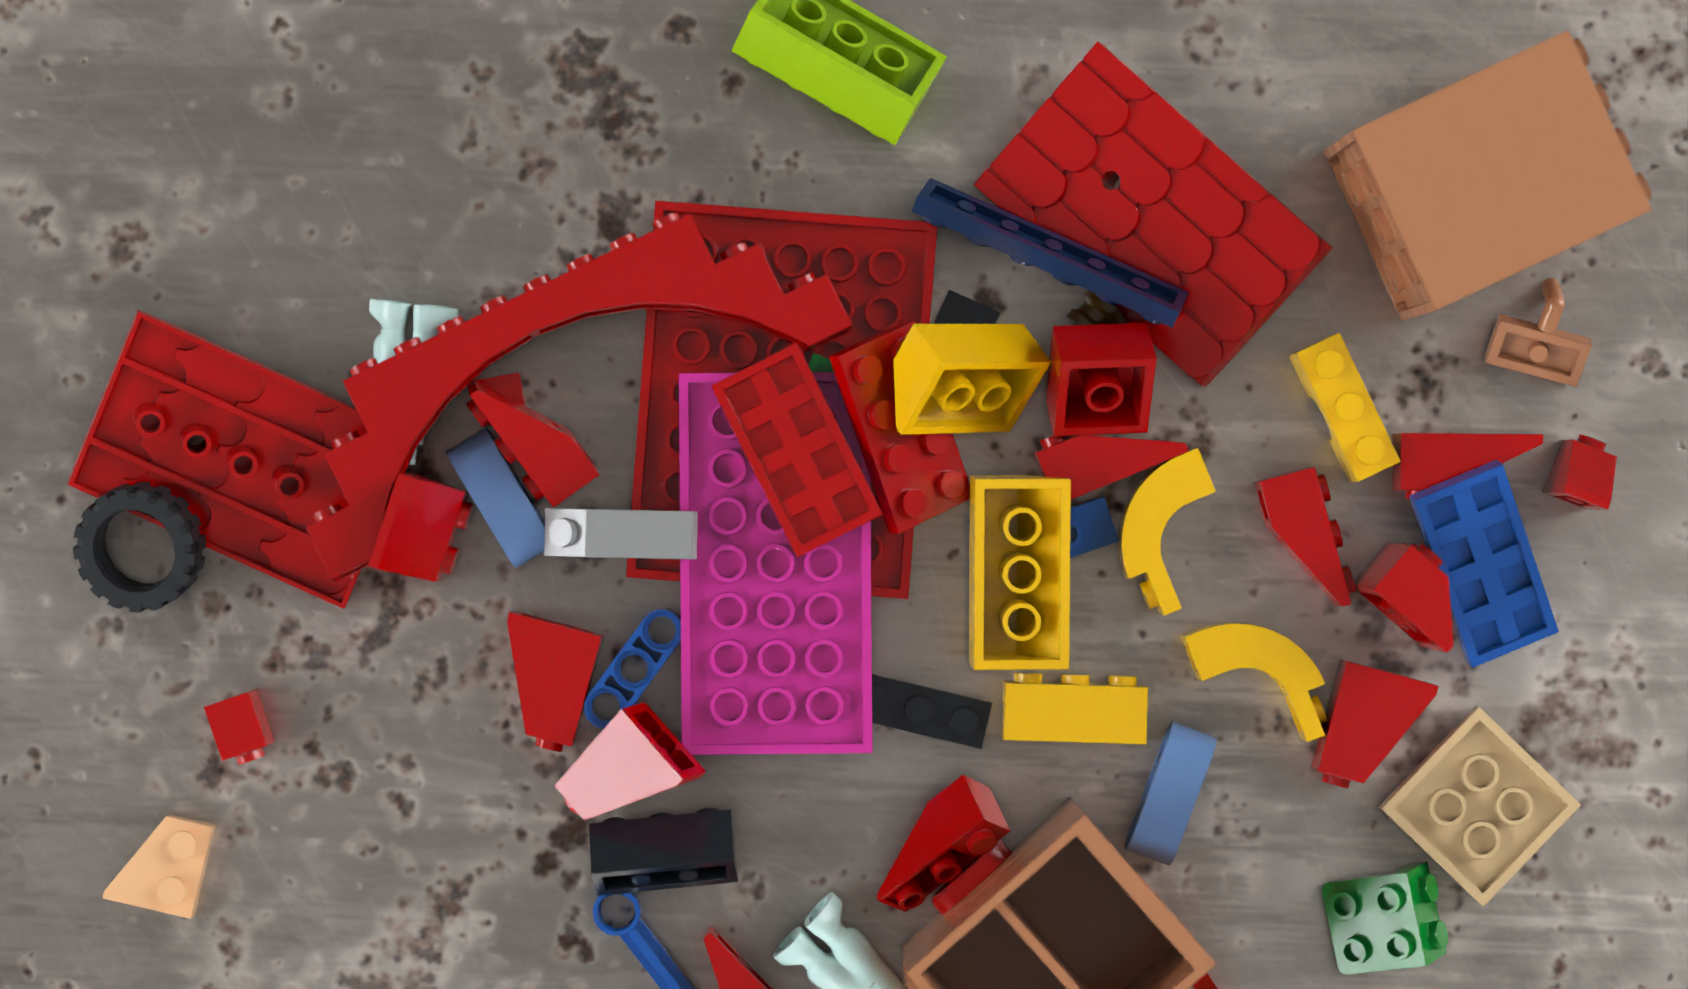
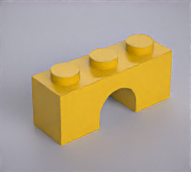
[1289,333,1401,482]

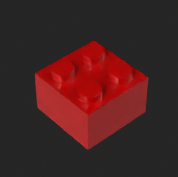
[1046,323,1157,436]

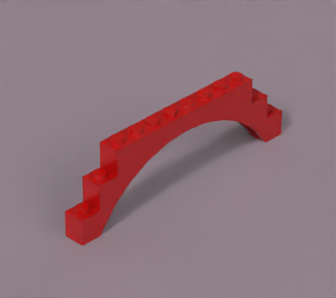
[305,212,852,582]

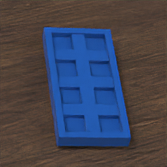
[1409,459,1559,668]

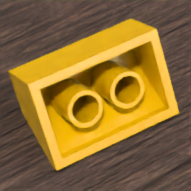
[893,324,1052,435]

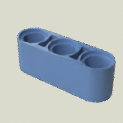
[446,427,545,568]
[1125,721,1217,866]

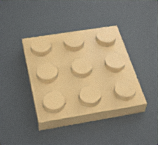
[1378,706,1581,907]

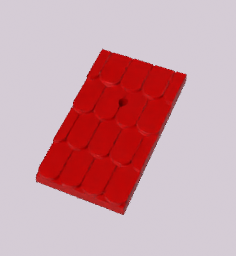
[973,41,1333,387]
[67,309,368,609]

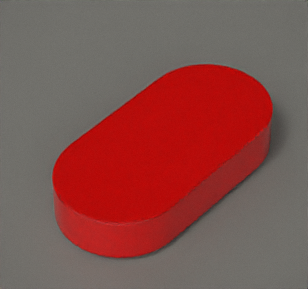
[931,839,1012,914]

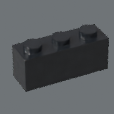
[589,808,738,896]

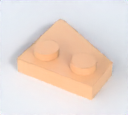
[102,815,216,919]

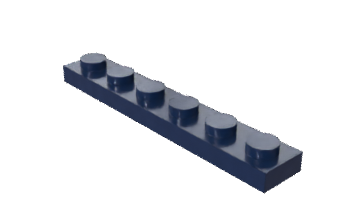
[911,178,1189,328]

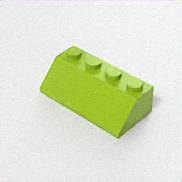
[731,0,948,145]

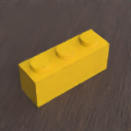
[1001,672,1148,744]

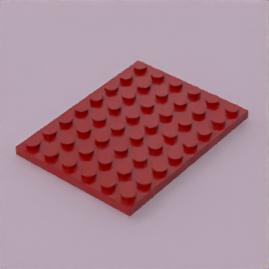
[626,200,937,599]

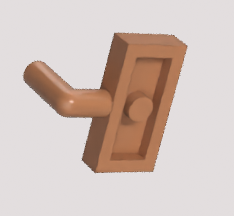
[1484,278,1592,387]

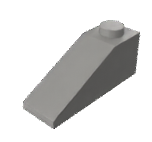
[544,508,698,559]

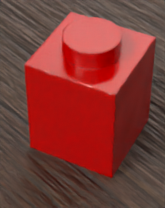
[204,689,275,765]

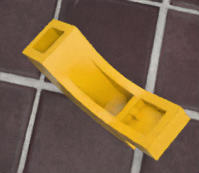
[1118,448,1216,616]
[1180,622,1327,742]

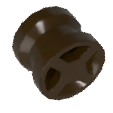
[1066,290,1126,325]

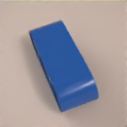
[584,608,681,728]

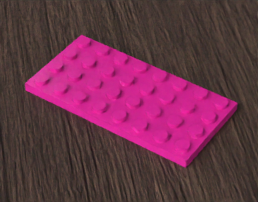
[679,372,872,755]

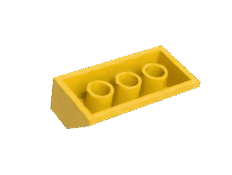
[969,475,1071,670]

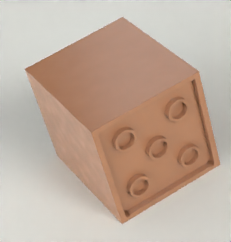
[1322,30,1652,321]
[901,797,1216,989]

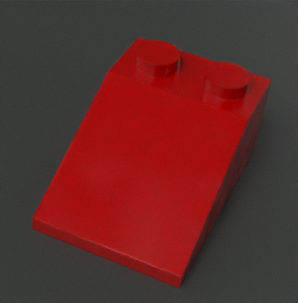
[368,473,474,582]

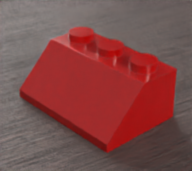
[1354,542,1454,653]

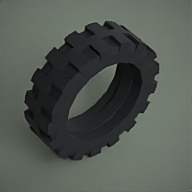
[73,482,206,612]

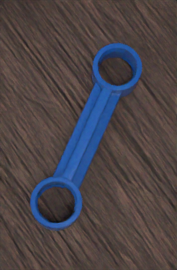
[593,892,696,989]

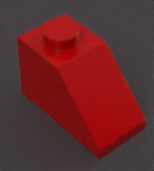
[1542,434,1617,510]

